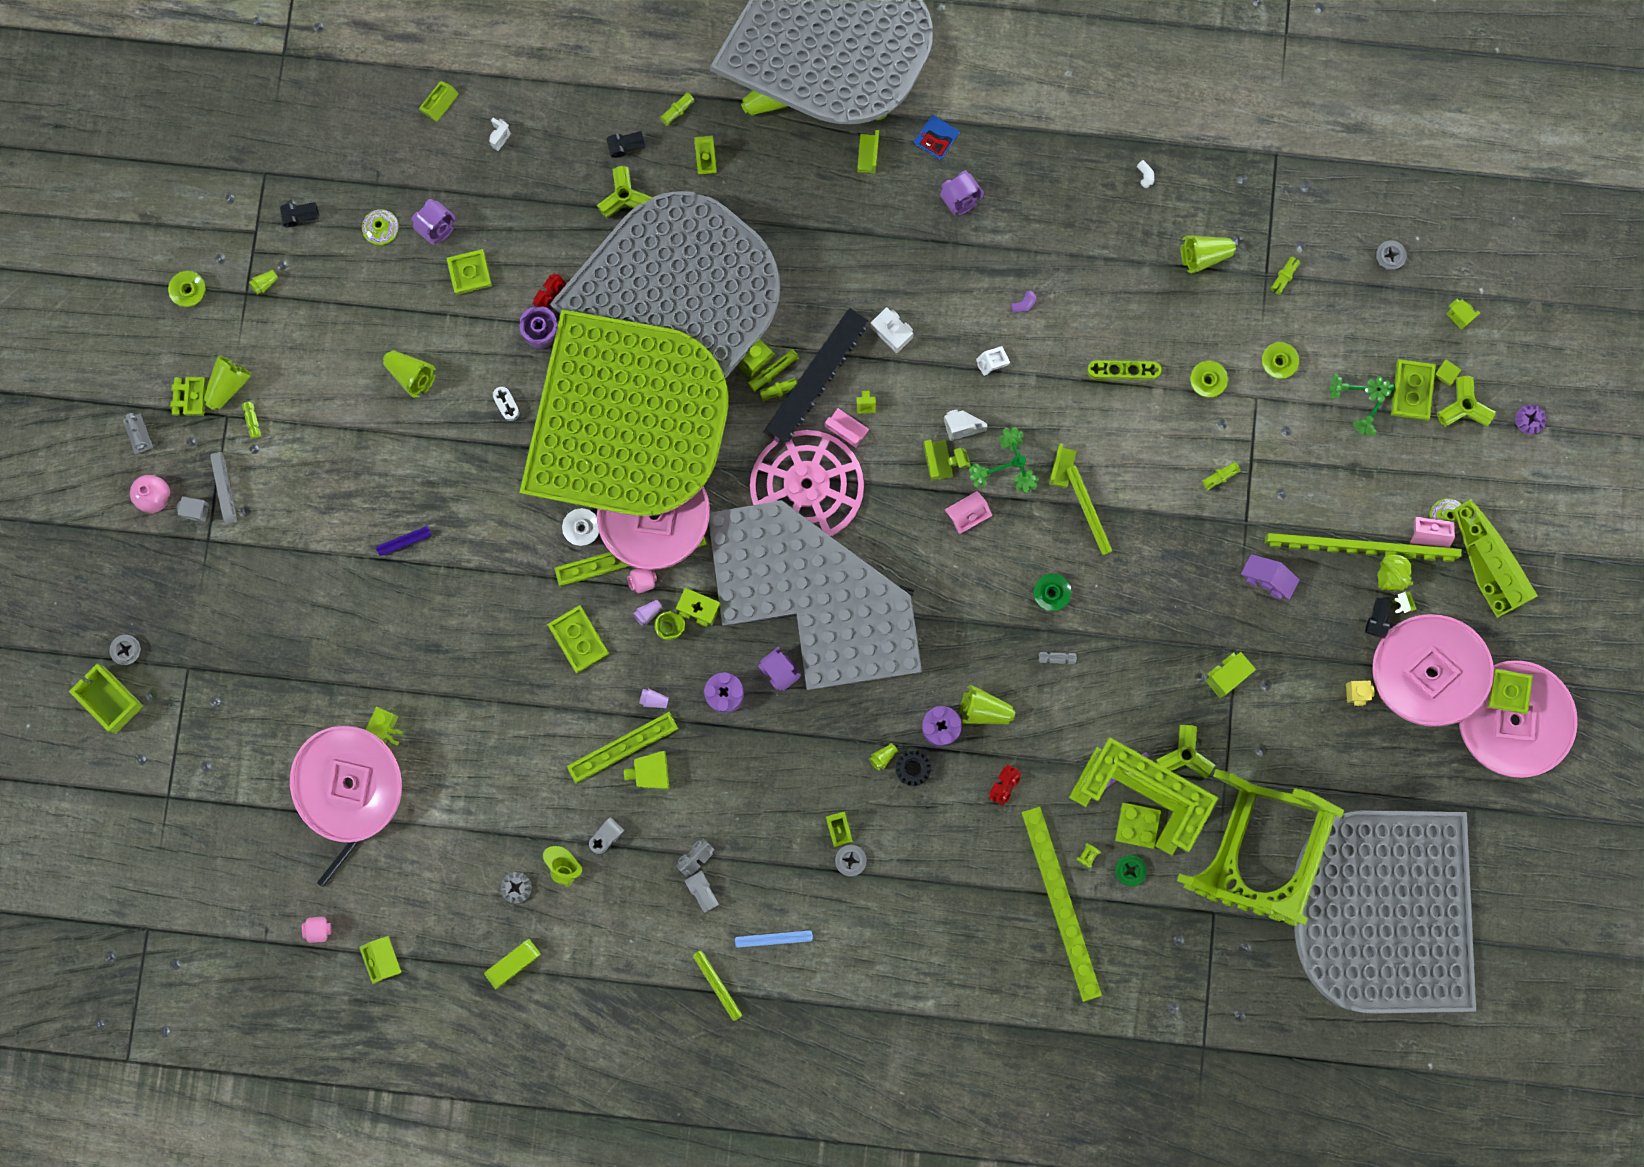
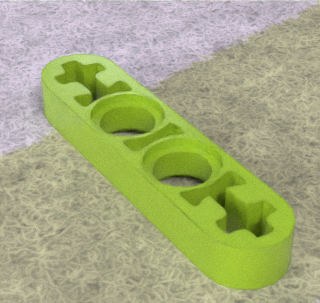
[1087,360,1162,380]

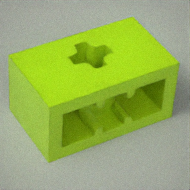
[676,588,721,627]

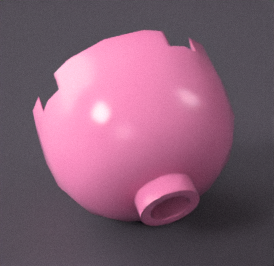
[130,475,170,513]

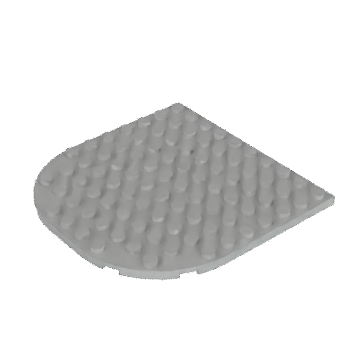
[710,0,933,124]
[550,191,780,378]
[1293,811,1476,1013]

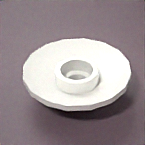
[562,508,599,546]

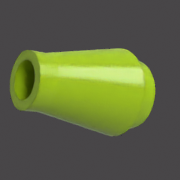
[249,270,278,295]
[869,743,898,771]

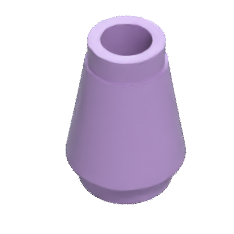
[633,600,663,626]
[639,688,669,708]

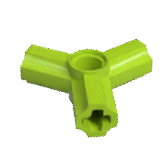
[597,166,653,219]
[1437,376,1496,427]
[1156,725,1215,779]

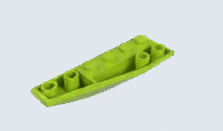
[1454,499,1538,618]

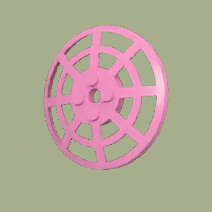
[750,430,864,537]

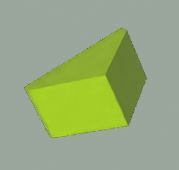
[826,811,853,847]

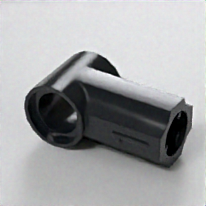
[606,131,646,158]
[280,202,319,227]
[1365,598,1393,639]

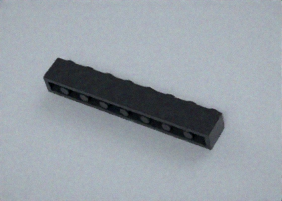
[763,308,868,445]

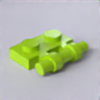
[170,377,206,416]

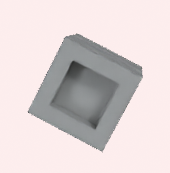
[177,496,210,522]

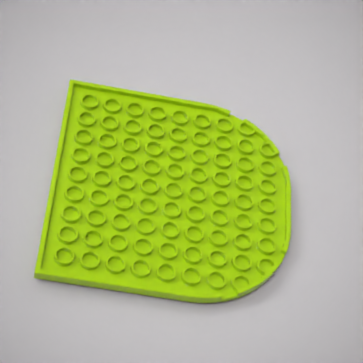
[519,309,728,516]

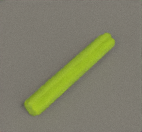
[693,950,742,1021]

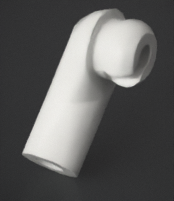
[1137,160,1154,188]

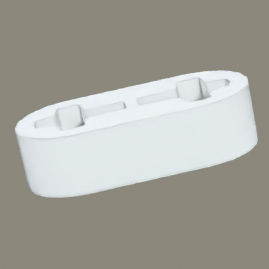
[493,387,520,421]

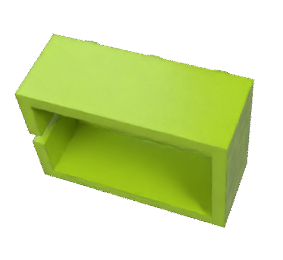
[69,664,144,734]

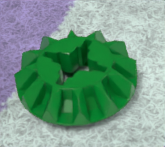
[1115,855,1147,887]

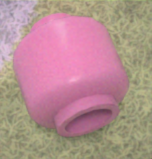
[627,568,657,593]
[302,917,332,943]

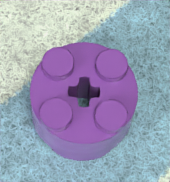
[940,170,984,215]
[411,199,456,245]
[520,307,558,350]
[758,646,802,691]
[704,672,744,713]
[922,706,961,747]

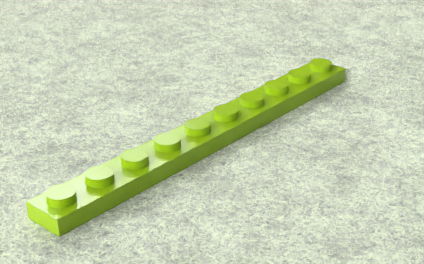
[1264,533,1462,562]
[1021,807,1102,1002]

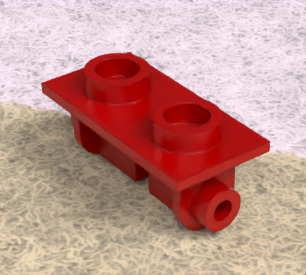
[532,273,567,309]
[989,765,1021,807]

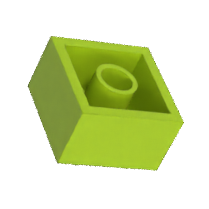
[1205,652,1256,698]

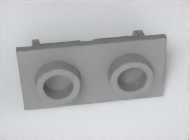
[123,413,153,455]
[676,838,715,877]

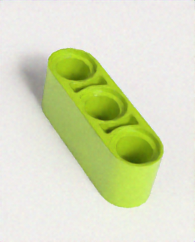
[484,939,541,990]

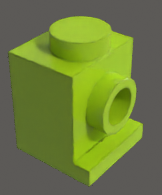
[1446,299,1480,330]

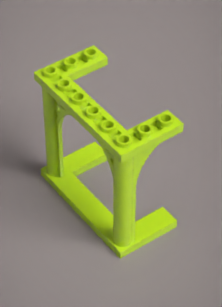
[1069,737,1218,856]
[1177,769,1344,926]

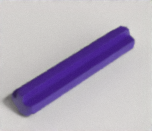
[376,526,431,556]

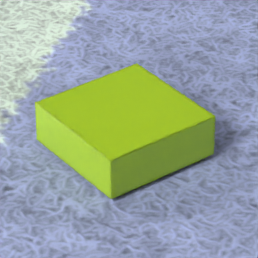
[1435,359,1461,386]

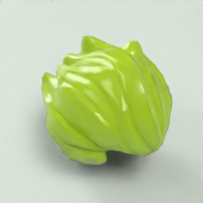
[1377,555,1413,592]

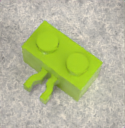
[365,707,404,746]

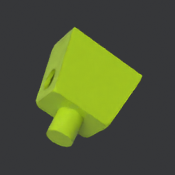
[738,339,777,380]
[624,751,670,789]

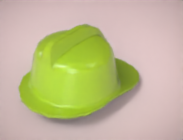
[543,846,582,887]

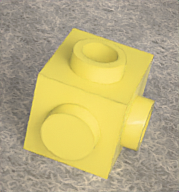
[1346,681,1374,706]

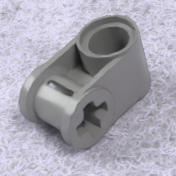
[589,817,625,854]

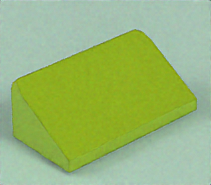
[419,81,459,122]

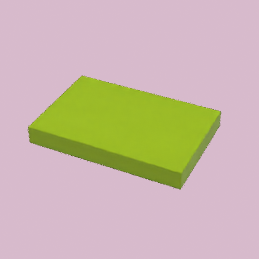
[1391,359,1436,421]
[547,605,609,674]

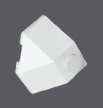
[944,410,988,441]

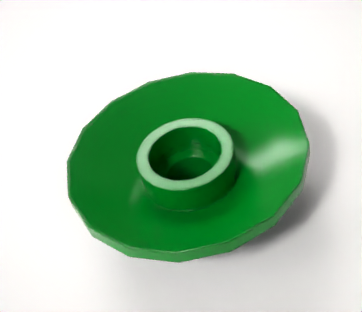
[1033,573,1071,611]

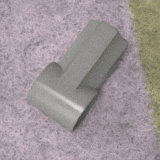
[685,870,719,913]

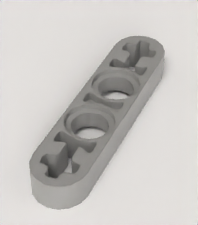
[211,452,237,524]

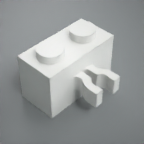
[870,307,913,353]

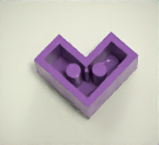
[1241,554,1300,600]

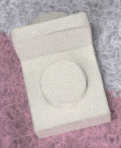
[489,118,511,151]
[976,346,1010,376]

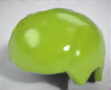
[654,611,685,641]

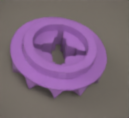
[1515,404,1547,434]

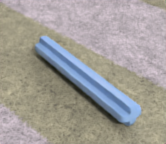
[735,931,813,948]

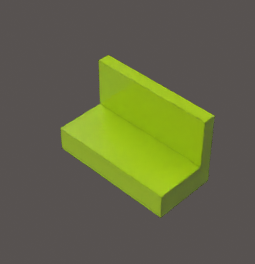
[857,130,879,174]
[923,440,953,481]
[1049,443,1077,489]
[359,936,402,984]

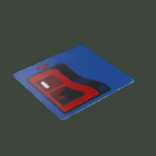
[913,115,960,160]

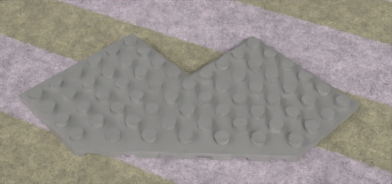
[709,500,922,690]

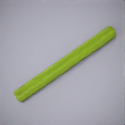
[1066,465,1112,555]

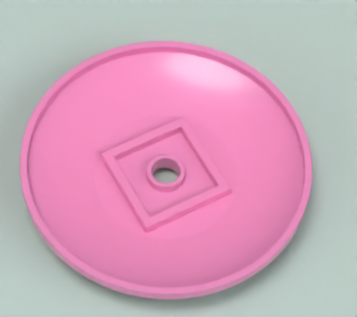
[597,486,710,570]
[1372,614,1494,727]
[1459,661,1577,778]
[290,726,402,842]

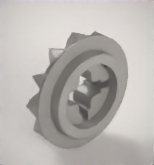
[1376,240,1407,270]
[109,635,142,666]
[835,845,866,876]
[500,872,532,904]

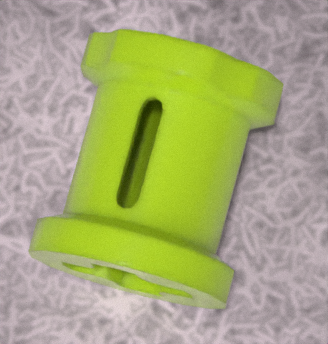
[1076,843,1101,869]

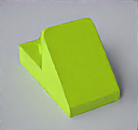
[694,136,717,174]

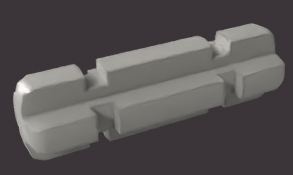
[1038,652,1077,664]

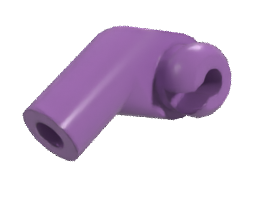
[1011,291,1036,313]

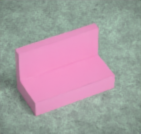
[825,408,869,448]
[944,491,992,534]
[1410,517,1455,548]

